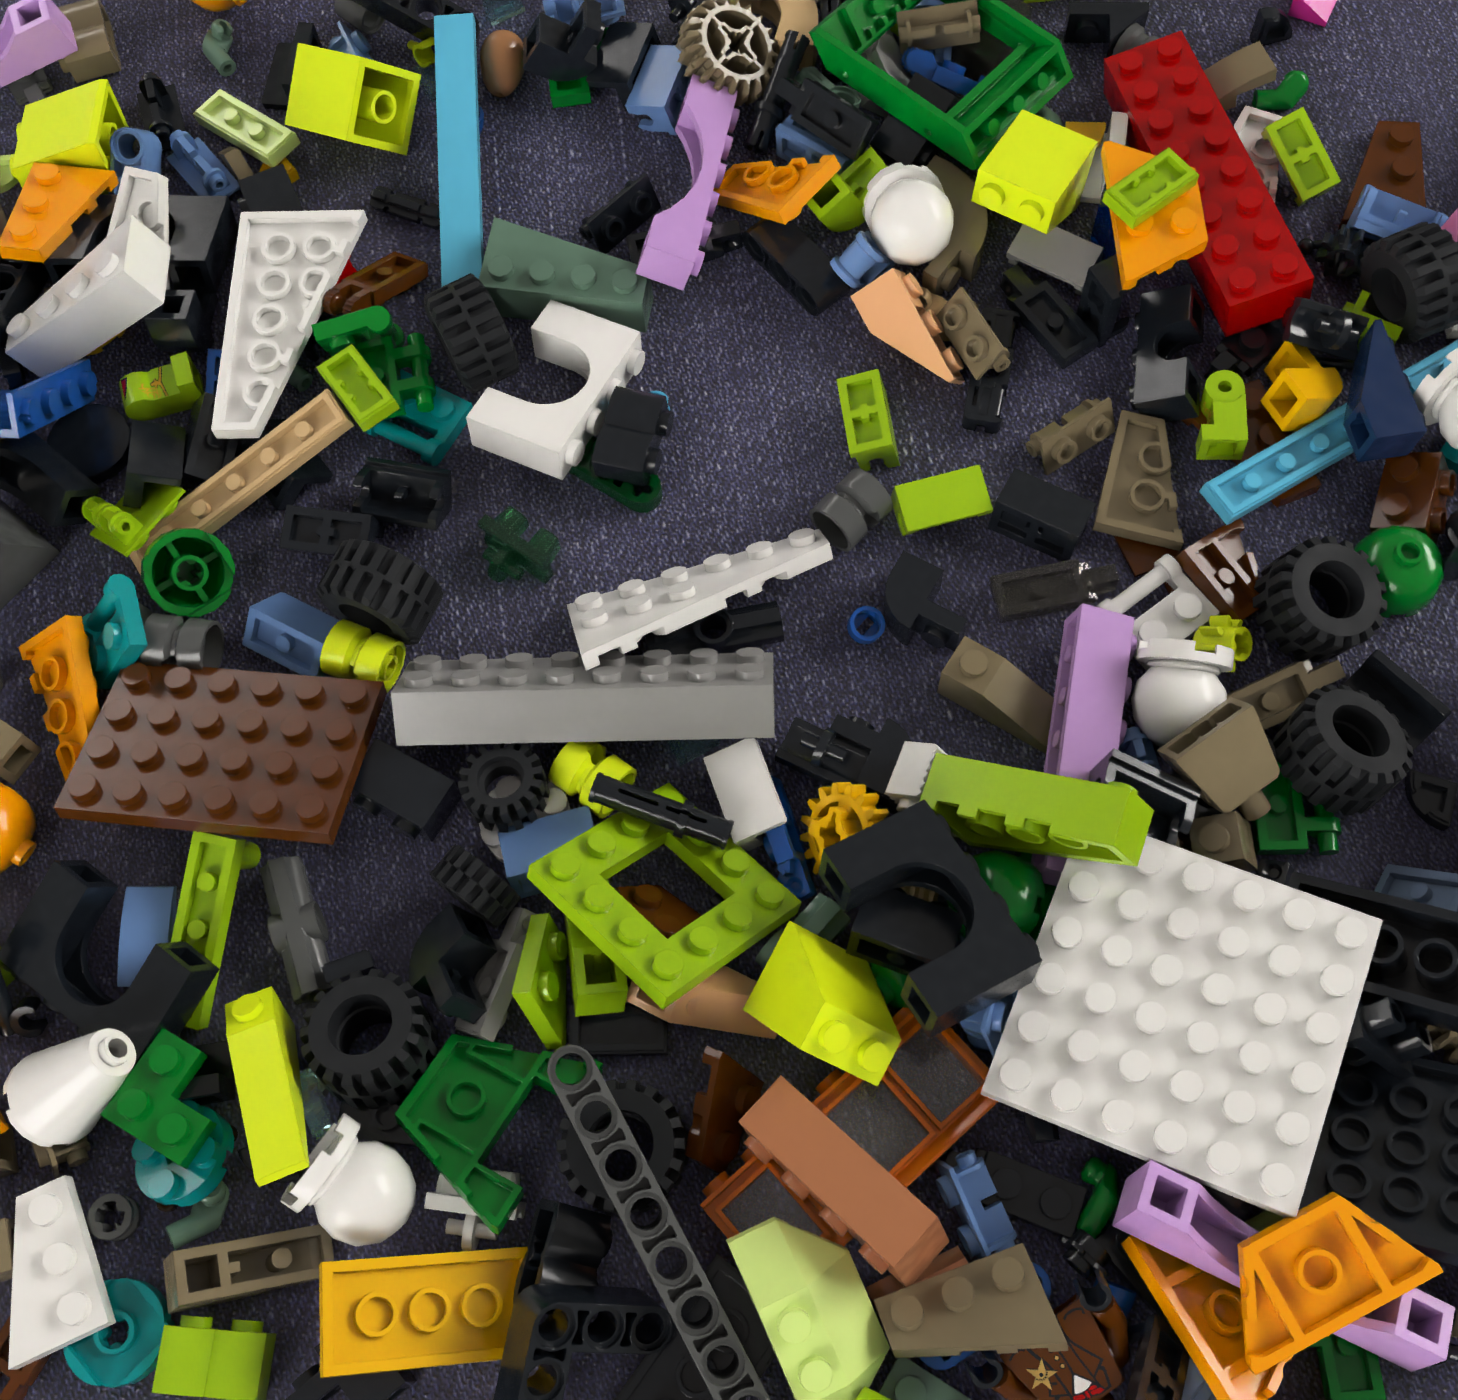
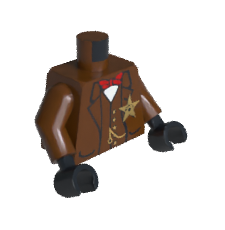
[964,1269,1130,1400]

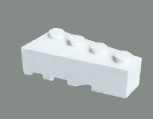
[5,215,171,378]

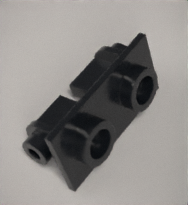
[137,72,186,153]
[579,174,661,254]

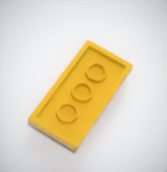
[319,1246,528,1378]

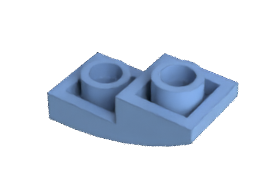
[117,886,177,987]

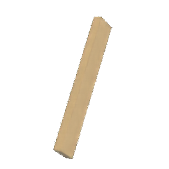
[129,388,355,575]

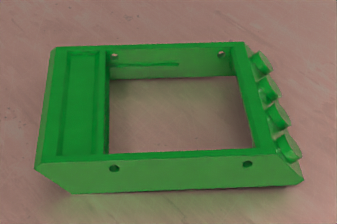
[809,0,1074,170]

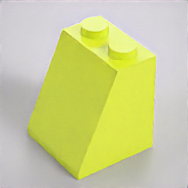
[285,43,421,156]
[9,79,129,194]
[971,109,1098,234]
[742,920,901,1087]

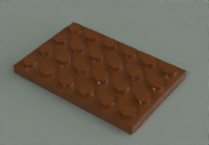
[53,661,387,845]

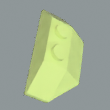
[726,1217,890,1400]

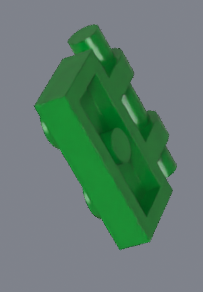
[355,332,436,420]
[1251,762,1342,855]

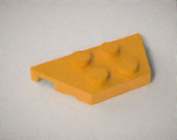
[1101,141,1208,290]
[1237,1192,1444,1376]
[1121,1235,1293,1400]

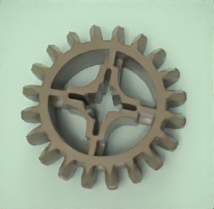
[675,0,778,108]

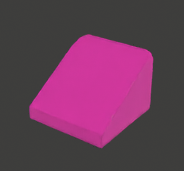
[1288,0,1337,27]

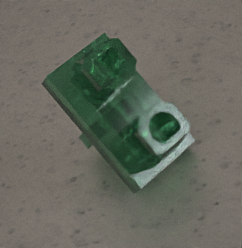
[477,506,561,584]

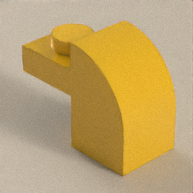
[1260,341,1343,432]

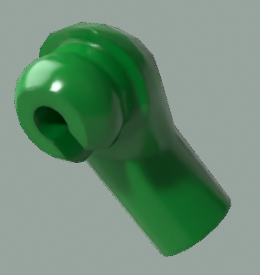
[1252,70,1309,111]

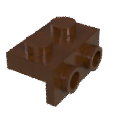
[1369,452,1456,545]

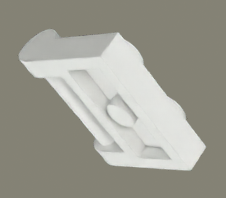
[1095,554,1220,671]

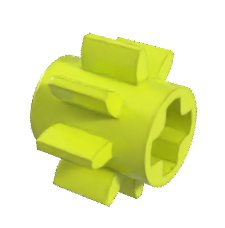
[1193,615,1253,672]

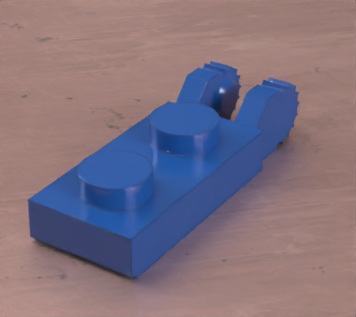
[900,47,985,96]

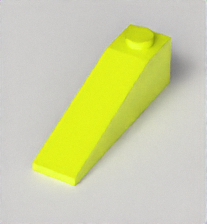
[225,986,310,1187]

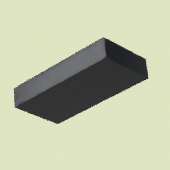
[569,1004,668,1057]

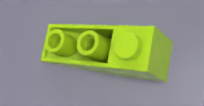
[564,879,628,1017]

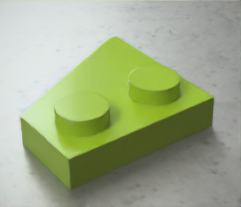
[511,913,568,1050]

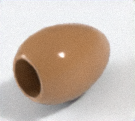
[480,30,524,98]

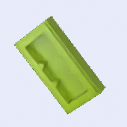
[1102,147,1199,229]
[316,344,400,432]

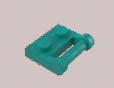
[365,369,473,466]
[82,574,148,689]

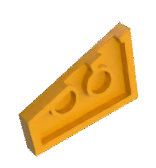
[713,154,841,225]
[0,162,119,263]

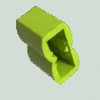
[152,1315,277,1400]

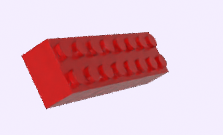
[1103,30,1315,337]

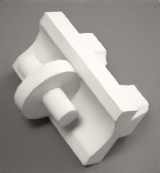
[424,1170,526,1251]

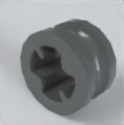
[87,1193,141,1242]

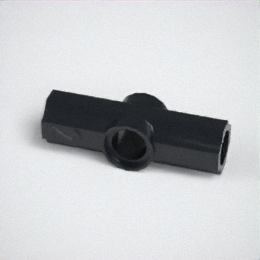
[645,601,784,655]

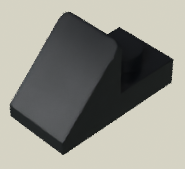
[1064,1,1150,59]

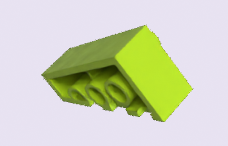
[919,753,1154,867]

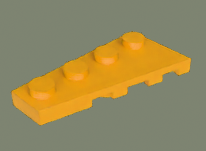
[18,615,100,782]

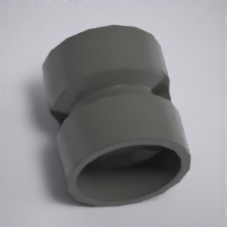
[809,468,893,552]
[140,613,225,670]

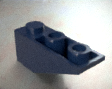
[1343,319,1427,462]

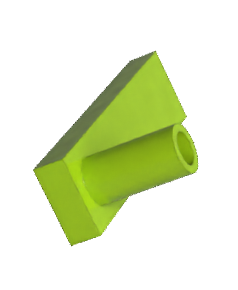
[171,831,261,1030]

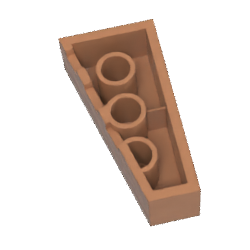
[738,1075,950,1288]

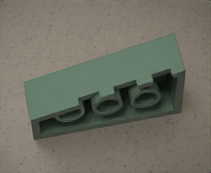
[479,217,653,332]

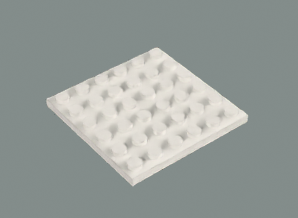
[981,836,1383,1217]

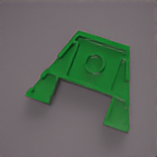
[395,1034,603,1235]

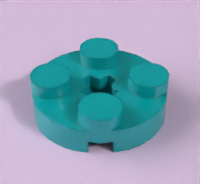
[131,1100,234,1207]
[64,1278,175,1388]

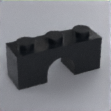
[1129,283,1205,423]

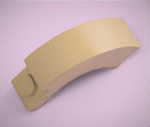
[728,0,819,71]

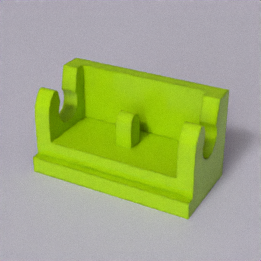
[1261,107,1341,207]
[836,369,900,471]
[890,464,993,536]

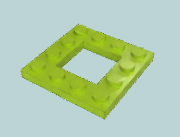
[527,782,802,1010]

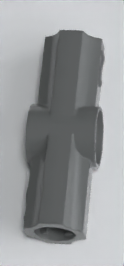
[260,855,333,1004]

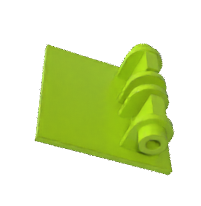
[82,482,186,557]

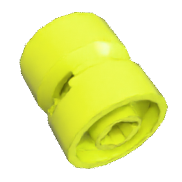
[320,619,406,693]
[548,742,637,819]

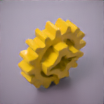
[800,782,889,875]

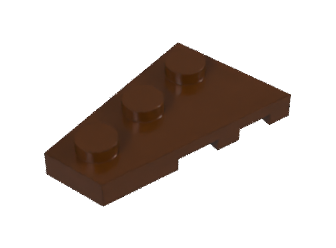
[1337,121,1426,230]

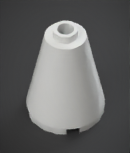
[3,1028,136,1147]

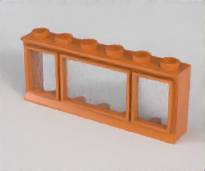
[700,1007,999,1246]

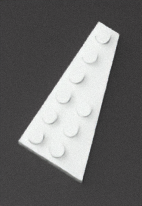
[211,210,368,439]
[567,528,833,671]

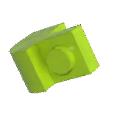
[806,147,888,232]

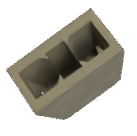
[1157,697,1280,821]

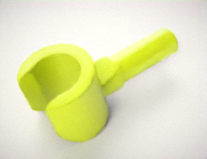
[407,36,435,68]

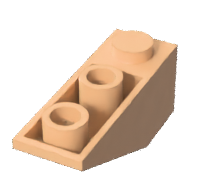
[850,268,965,385]
[626,966,778,1039]

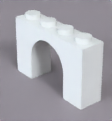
[466,300,645,480]

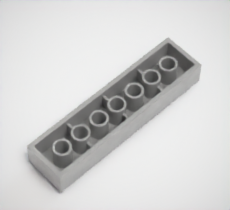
[391,647,775,746]

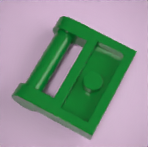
[311,305,405,356]

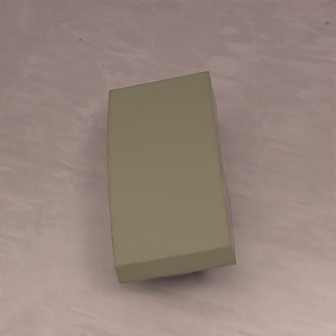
[1204,41,1277,111]

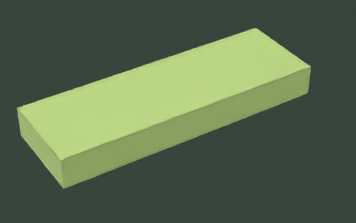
[193,89,301,168]

